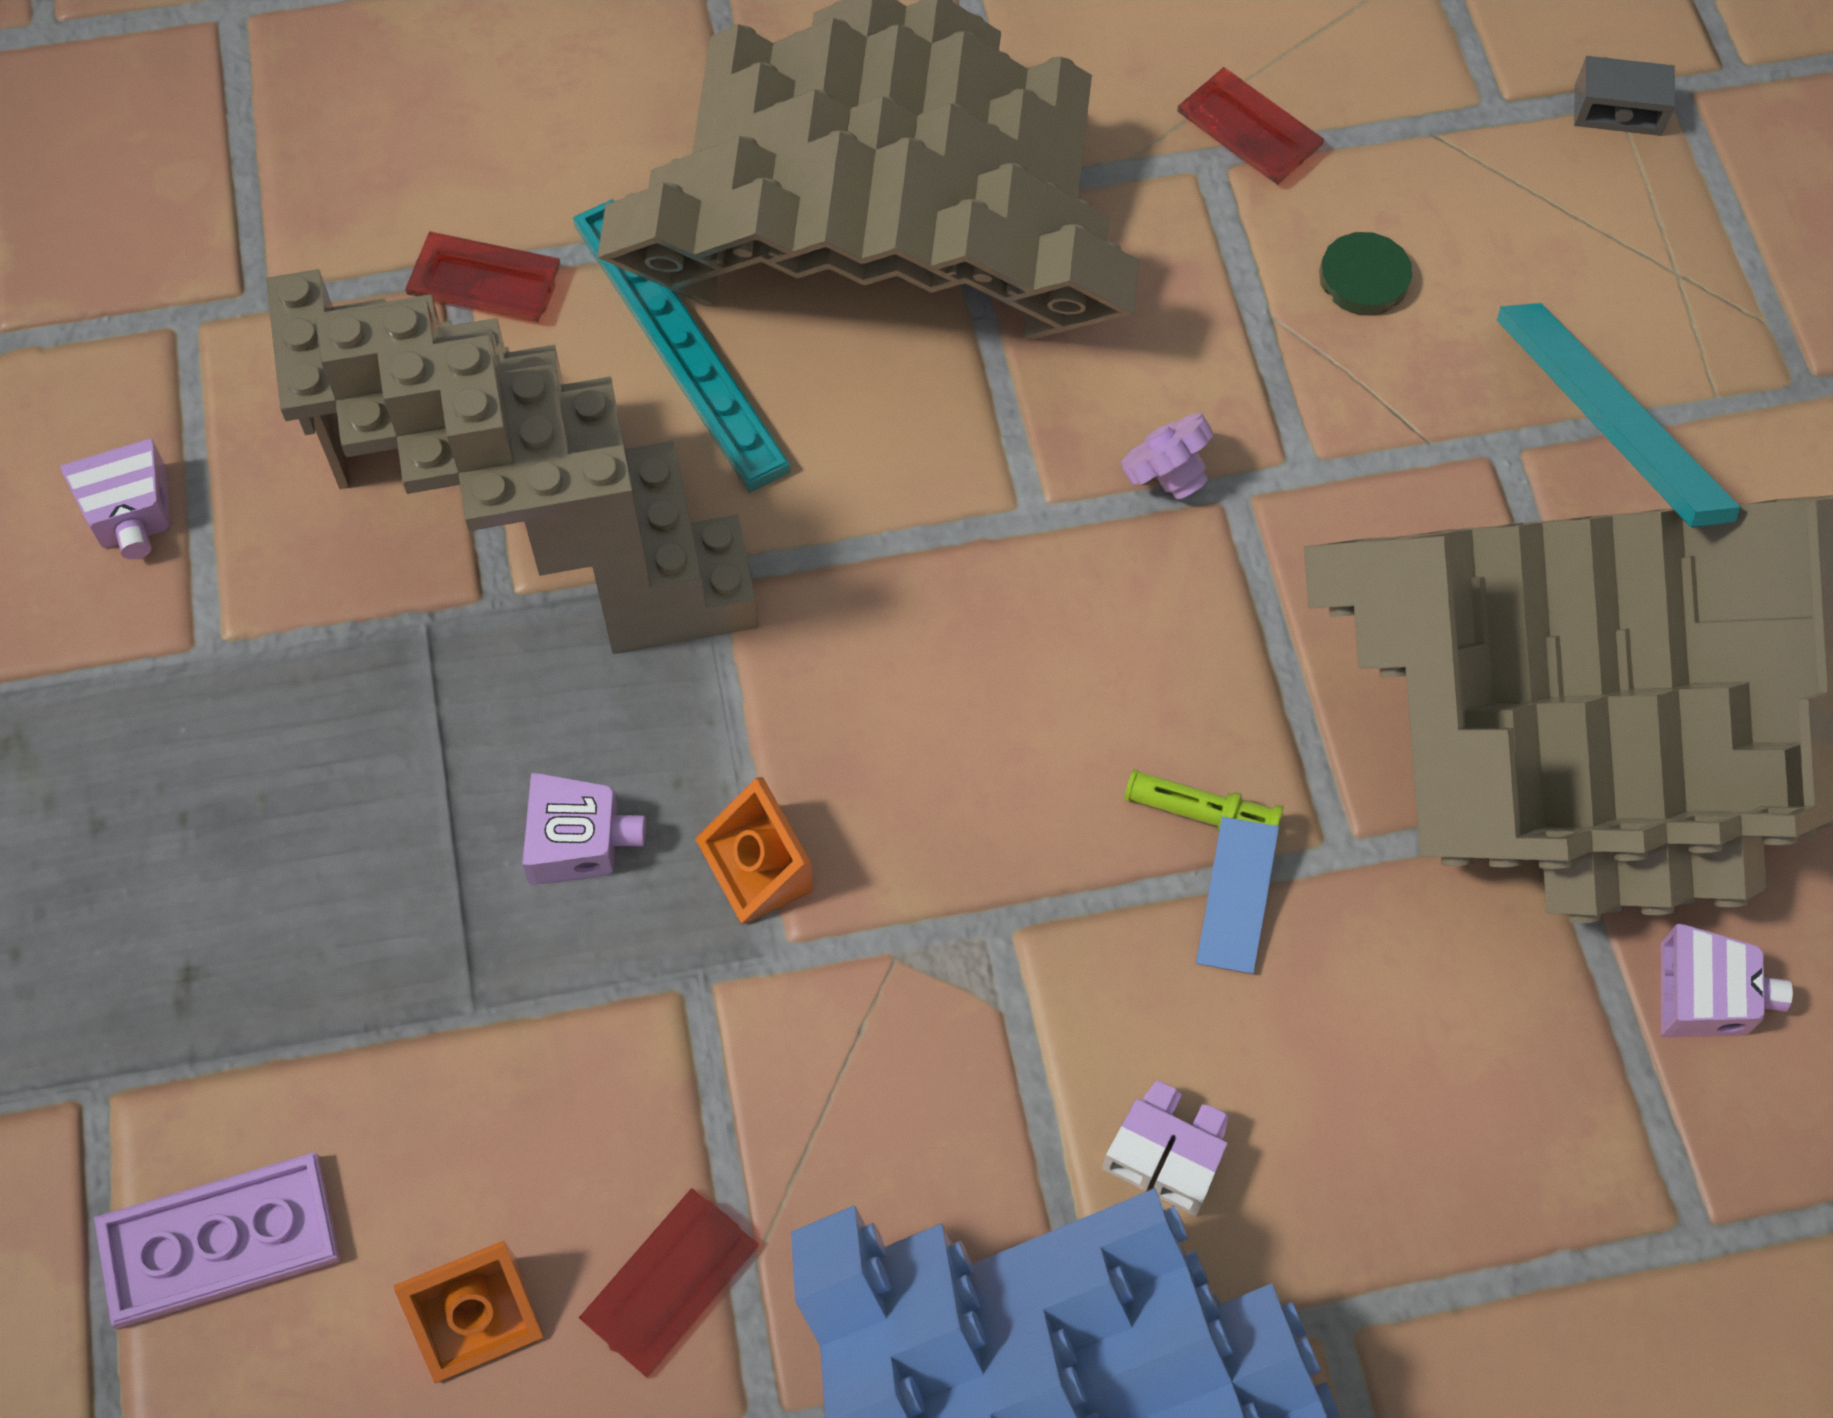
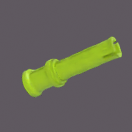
[1124,769,1284,832]

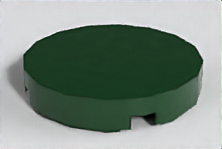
[1319,232,1412,315]

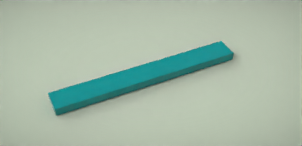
[573,199,790,493]
[1497,303,1741,528]

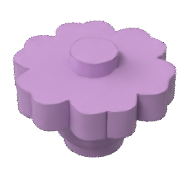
[1121,413,1214,499]

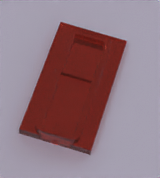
[1177,67,1324,185]
[405,231,561,322]
[579,1188,759,1378]

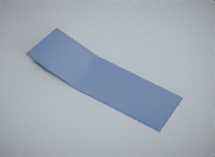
[1196,817,1279,974]

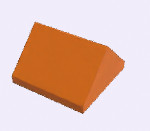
[695,777,814,924]
[394,1240,543,1383]

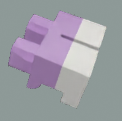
[1101,1081,1229,1216]

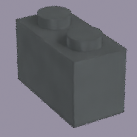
[1574,56,1675,136]

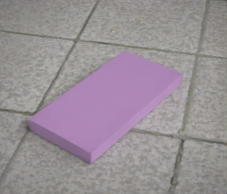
[94,1152,341,1330]

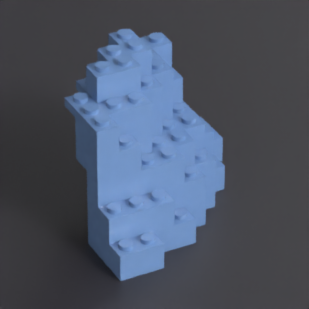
[791,1188,1341,1418]

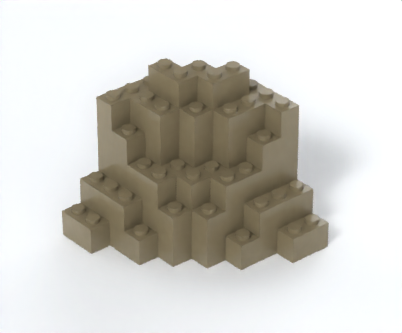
[597,0,1140,340]
[266,269,758,654]
[1304,495,1833,923]

